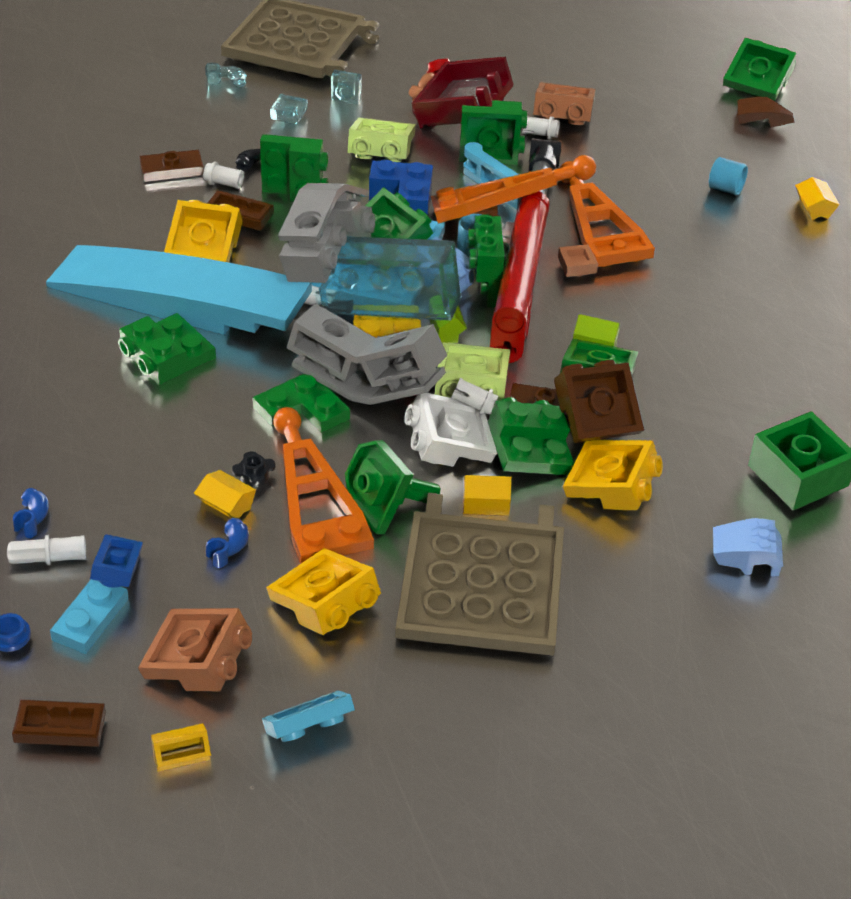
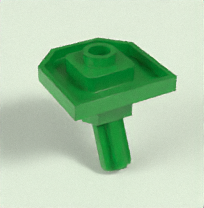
[345,440,441,534]

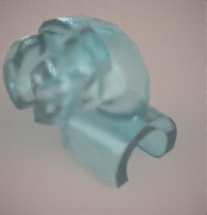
[205,63,247,87]

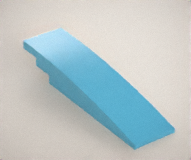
[46,245,312,335]

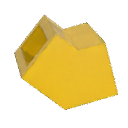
[795,177,840,220]
[194,470,256,519]
[463,475,511,516]
[151,723,211,772]

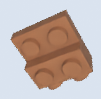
[533,82,596,125]
[138,608,252,692]

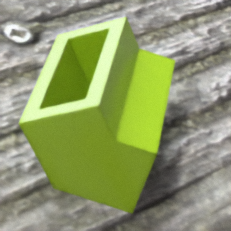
[429,291,467,344]
[573,314,620,347]

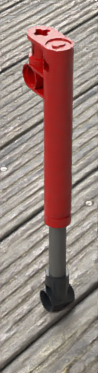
[490,138,562,363]

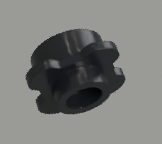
[232,451,276,487]

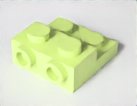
[347,118,416,162]
[435,342,510,401]

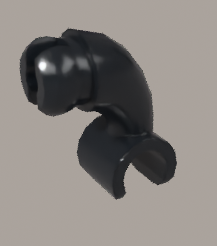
[235,149,261,172]

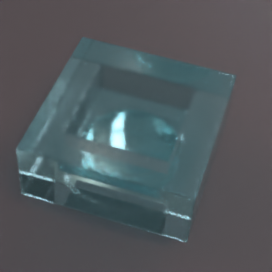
[331,69,362,104]
[270,94,308,124]

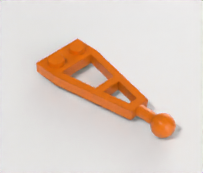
[431,155,596,224]
[560,161,655,267]
[273,407,374,564]

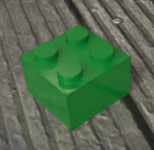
[748,411,851,510]

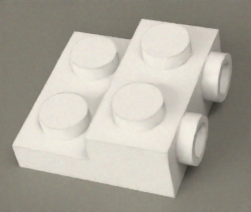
[405,393,497,467]

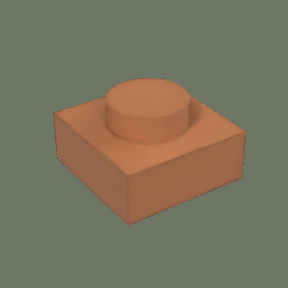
[558,244,598,277]

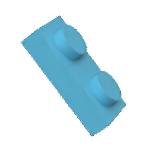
[50,579,129,654]
[262,690,355,742]

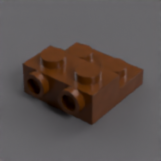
[554,360,644,443]

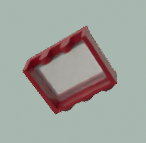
[411,56,514,129]

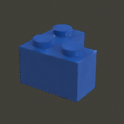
[369,160,433,217]

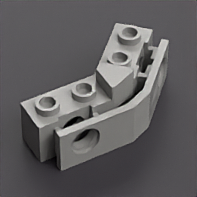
[278,183,375,283]
[287,303,447,405]

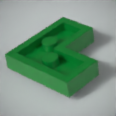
[252,374,350,433]

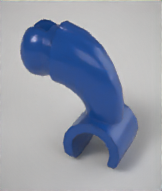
[13,488,49,539]
[206,518,249,569]

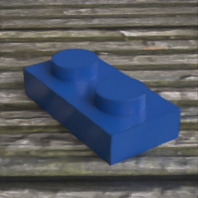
[90,534,143,588]

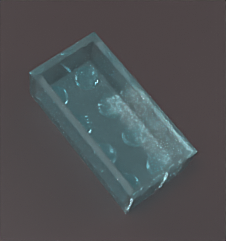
[319,236,461,320]

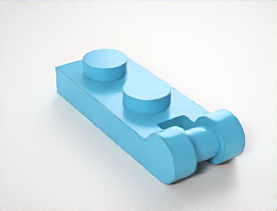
[463,142,521,209]

